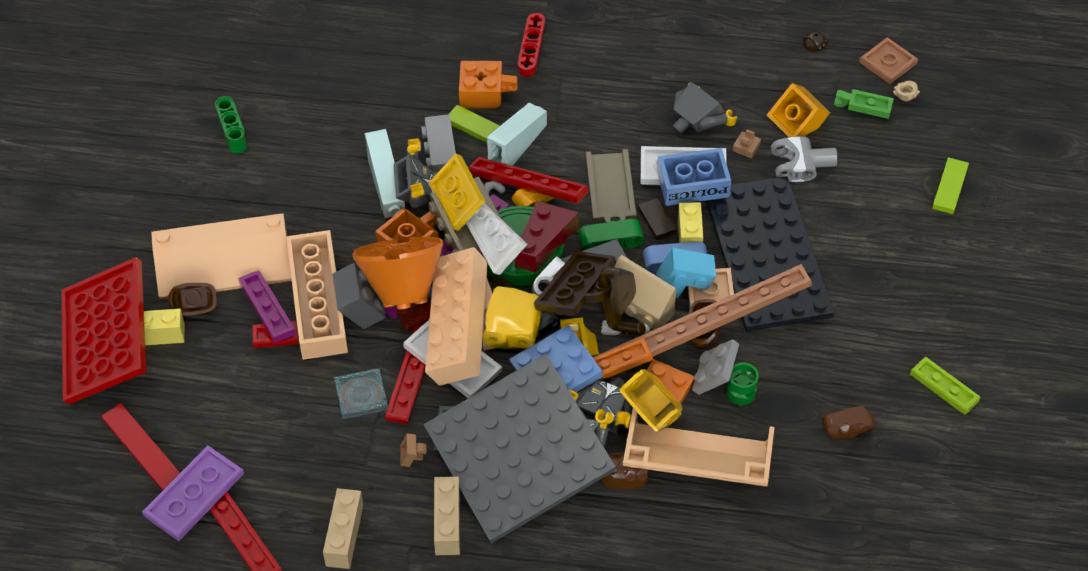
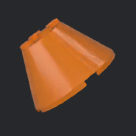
[352,237,443,309]

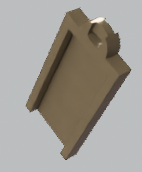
[586,149,636,223]

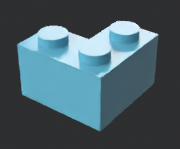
[656,247,716,298]

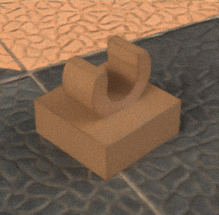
[733,130,761,158]
[400,434,426,467]

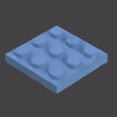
[509,325,604,392]

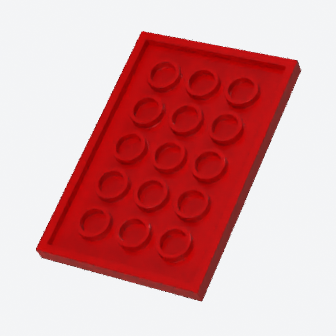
[61,257,146,405]

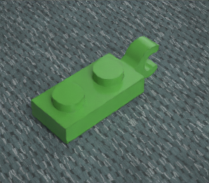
[834,89,894,119]

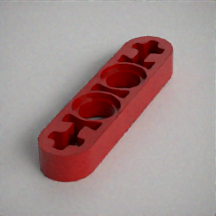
[518,13,545,77]

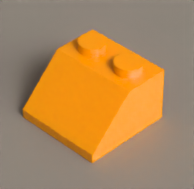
[767,83,830,137]

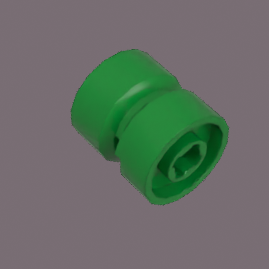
[726,362,759,405]

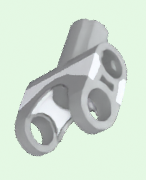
[771,137,837,182]

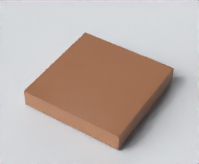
[859,37,918,84]

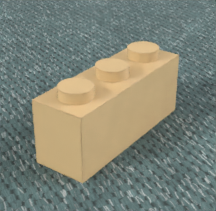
[434,477,460,556]
[323,488,363,569]

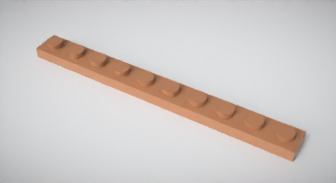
[593,264,812,358]

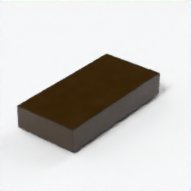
[638,198,676,240]

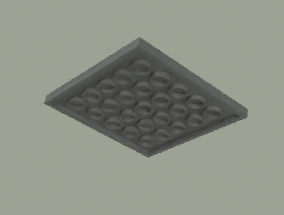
[423,354,617,543]

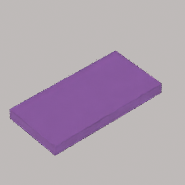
[142,445,244,541]

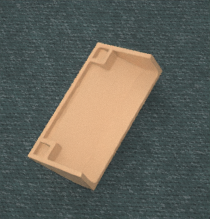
[152,213,292,300]
[623,408,774,486]

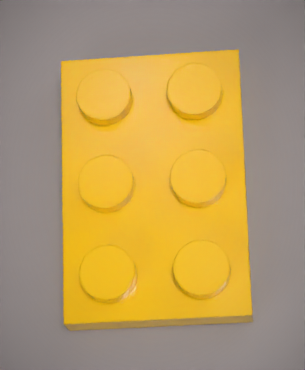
[429,153,486,231]

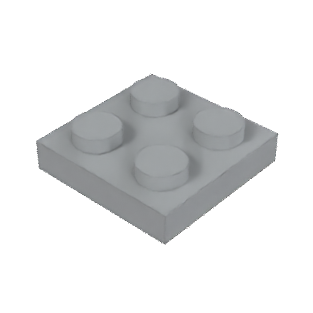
[692,339,739,395]

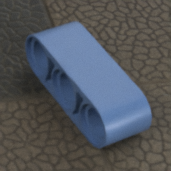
[643,242,707,275]

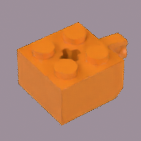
[459,61,517,108]
[375,209,439,243]

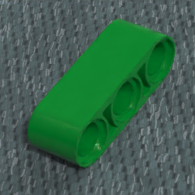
[215,96,247,154]
[578,219,645,251]

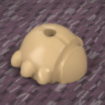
[893,81,920,101]

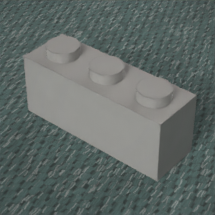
[421,114,456,173]

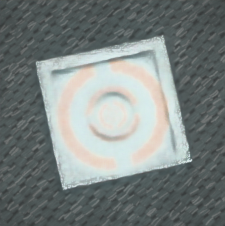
[334,368,388,419]

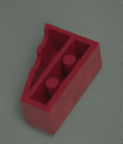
[515,201,579,273]

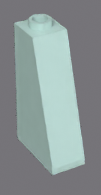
[487,103,547,166]
[365,129,405,218]

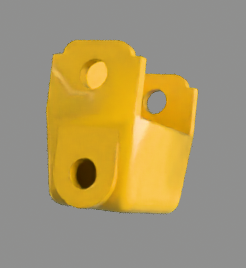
[483,286,542,349]
[619,369,682,432]

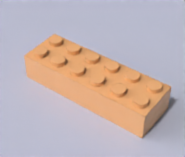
[286,230,348,360]
[425,247,487,386]

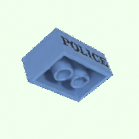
[657,148,731,206]

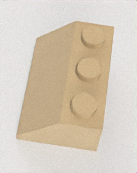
[614,255,676,330]

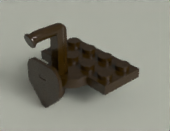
[534,251,646,335]

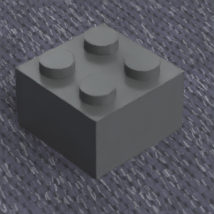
[332,262,386,329]

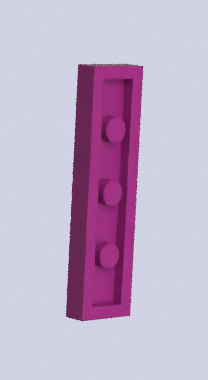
[238,270,296,343]

